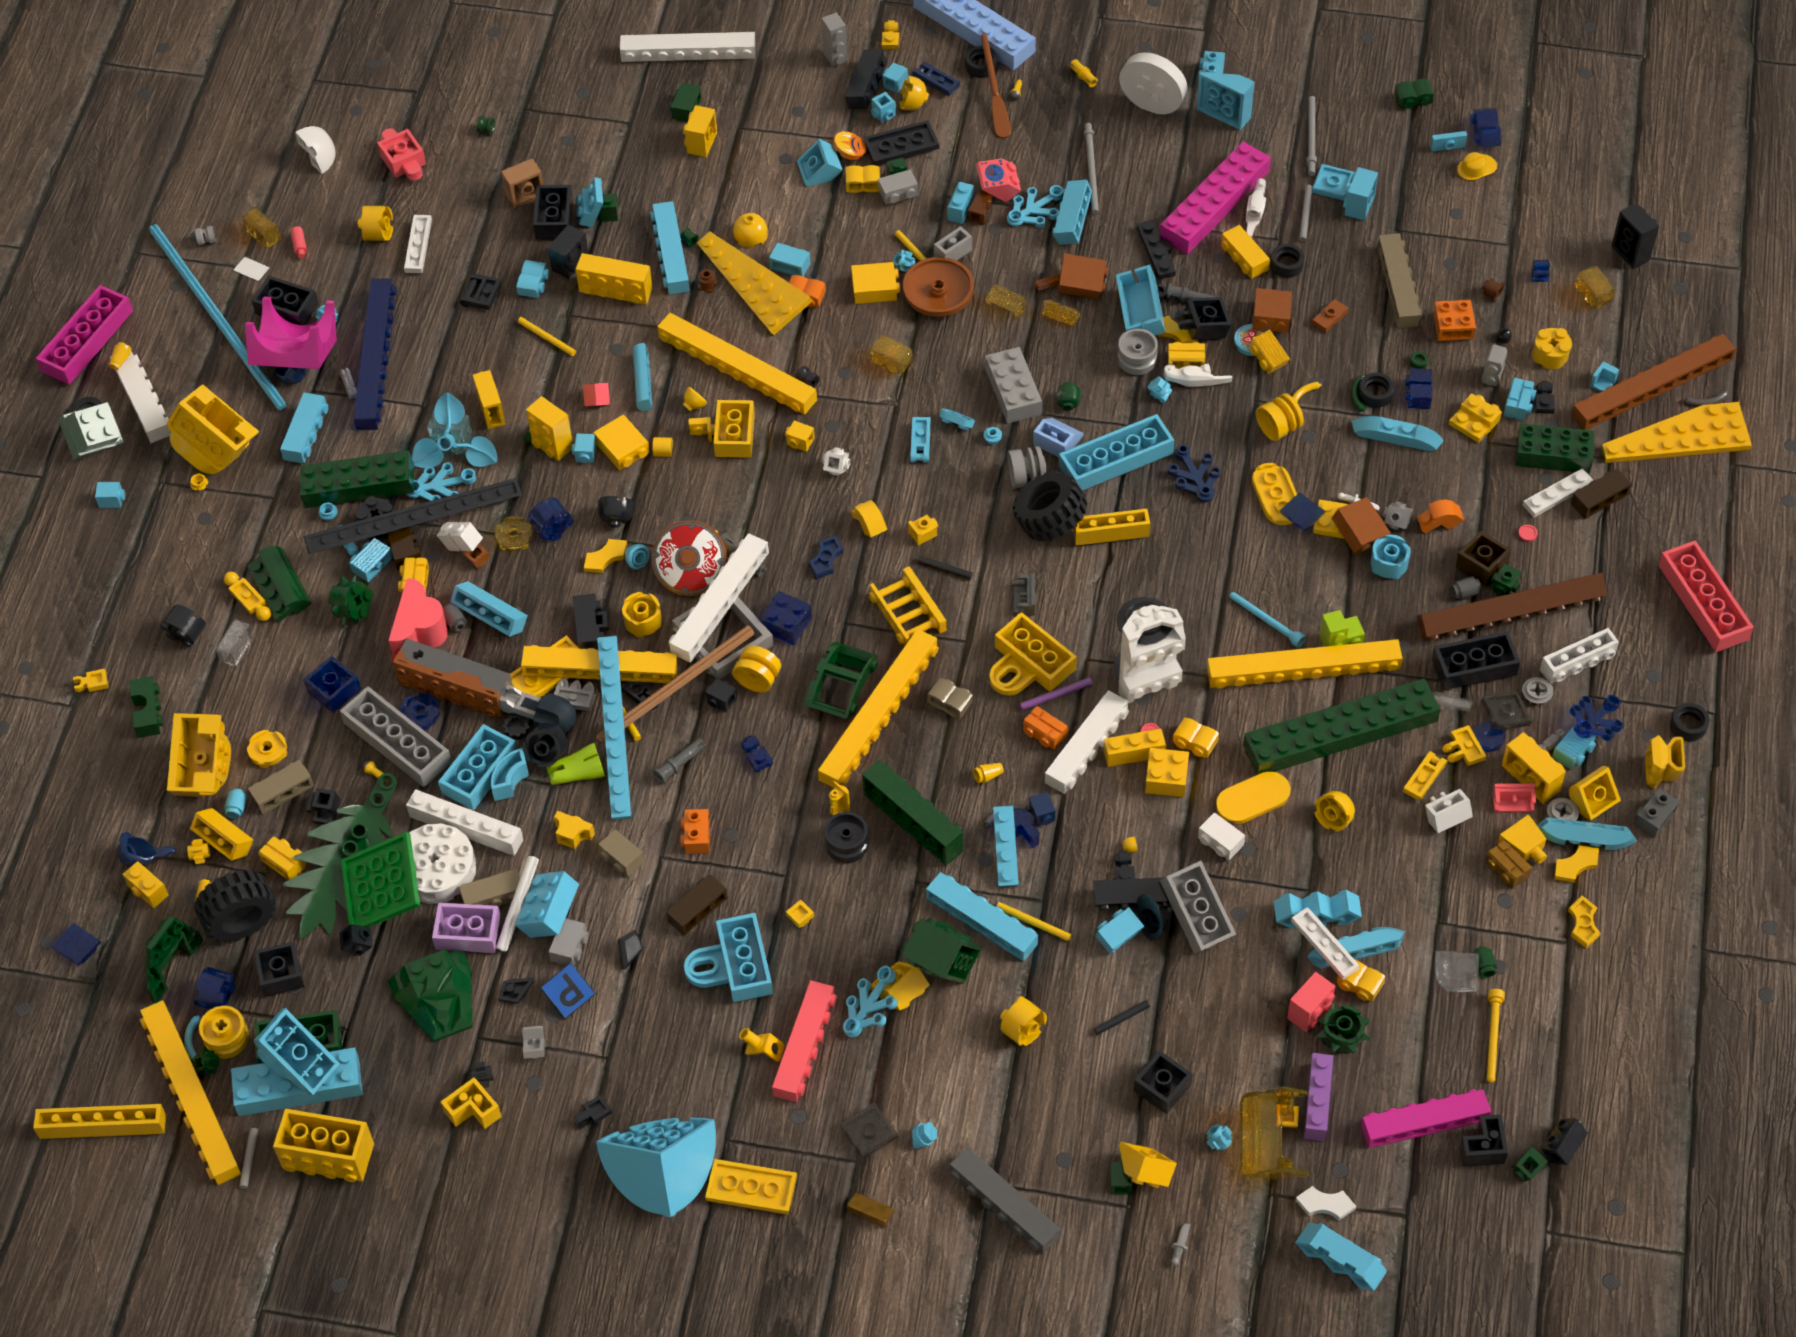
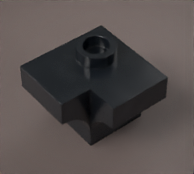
[306,788,341,825]

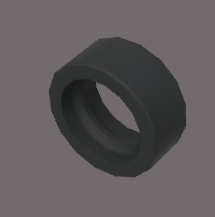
[965,46,997,78]
[1270,244,1305,278]
[1358,373,1394,408]
[1670,703,1710,741]

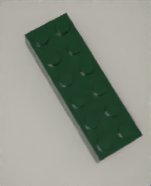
[300,450,414,508]
[862,760,963,866]

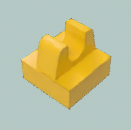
[786,900,814,928]

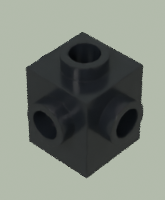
[339,924,373,956]

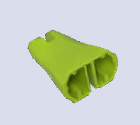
[546,743,605,785]

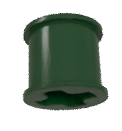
[680,228,699,247]

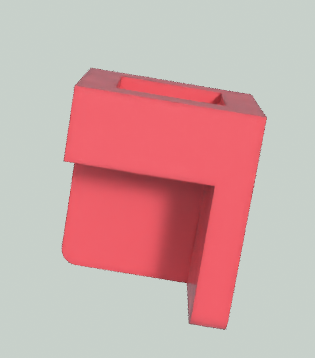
[583,383,610,407]

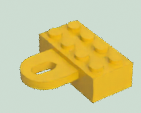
[990,612,1077,695]

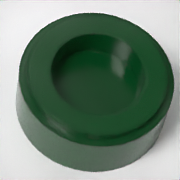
[1410,352,1429,370]

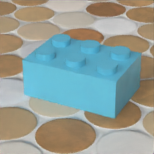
[515,871,579,938]

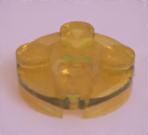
[495,516,533,551]

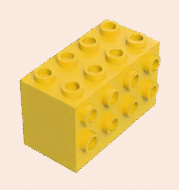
[273,1109,374,1182]

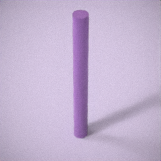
[1019,677,1092,711]

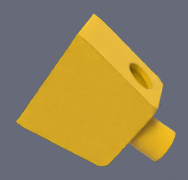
[1498,815,1547,864]

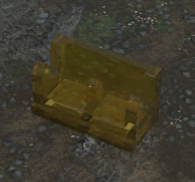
[985,284,1027,318]

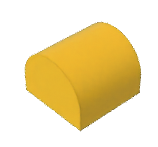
[653,437,673,457]
[1276,1104,1299,1128]

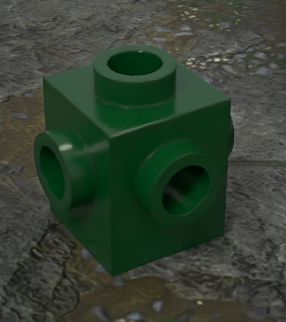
[1491,564,1522,596]

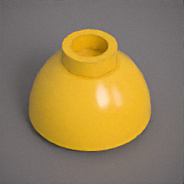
[683,387,707,411]

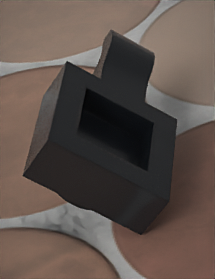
[574,1094,612,1129]

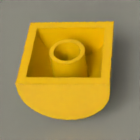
[1569,766,1621,820]

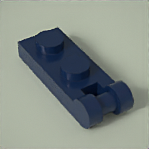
[912,62,960,96]

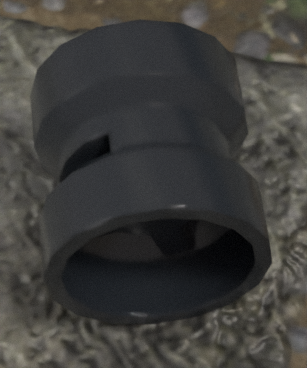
[794,366,820,388]

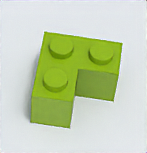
[1319,610,1365,647]

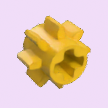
[187,839,210,864]

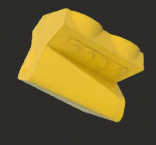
[1645,735,1685,789]

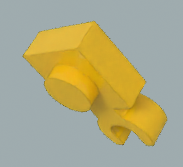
[73,669,108,692]

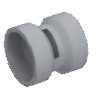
[195,226,216,246]

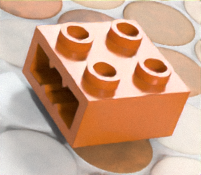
[1433,300,1476,341]

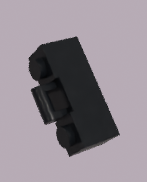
[573,593,609,650]

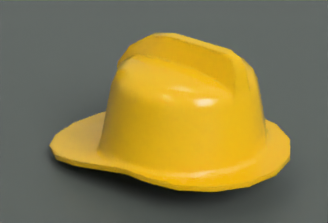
[1457,152,1497,180]

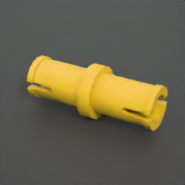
[1070,59,1098,87]

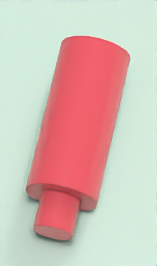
[290,227,307,259]

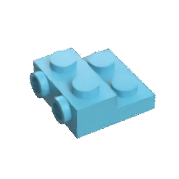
[575,177,603,227]

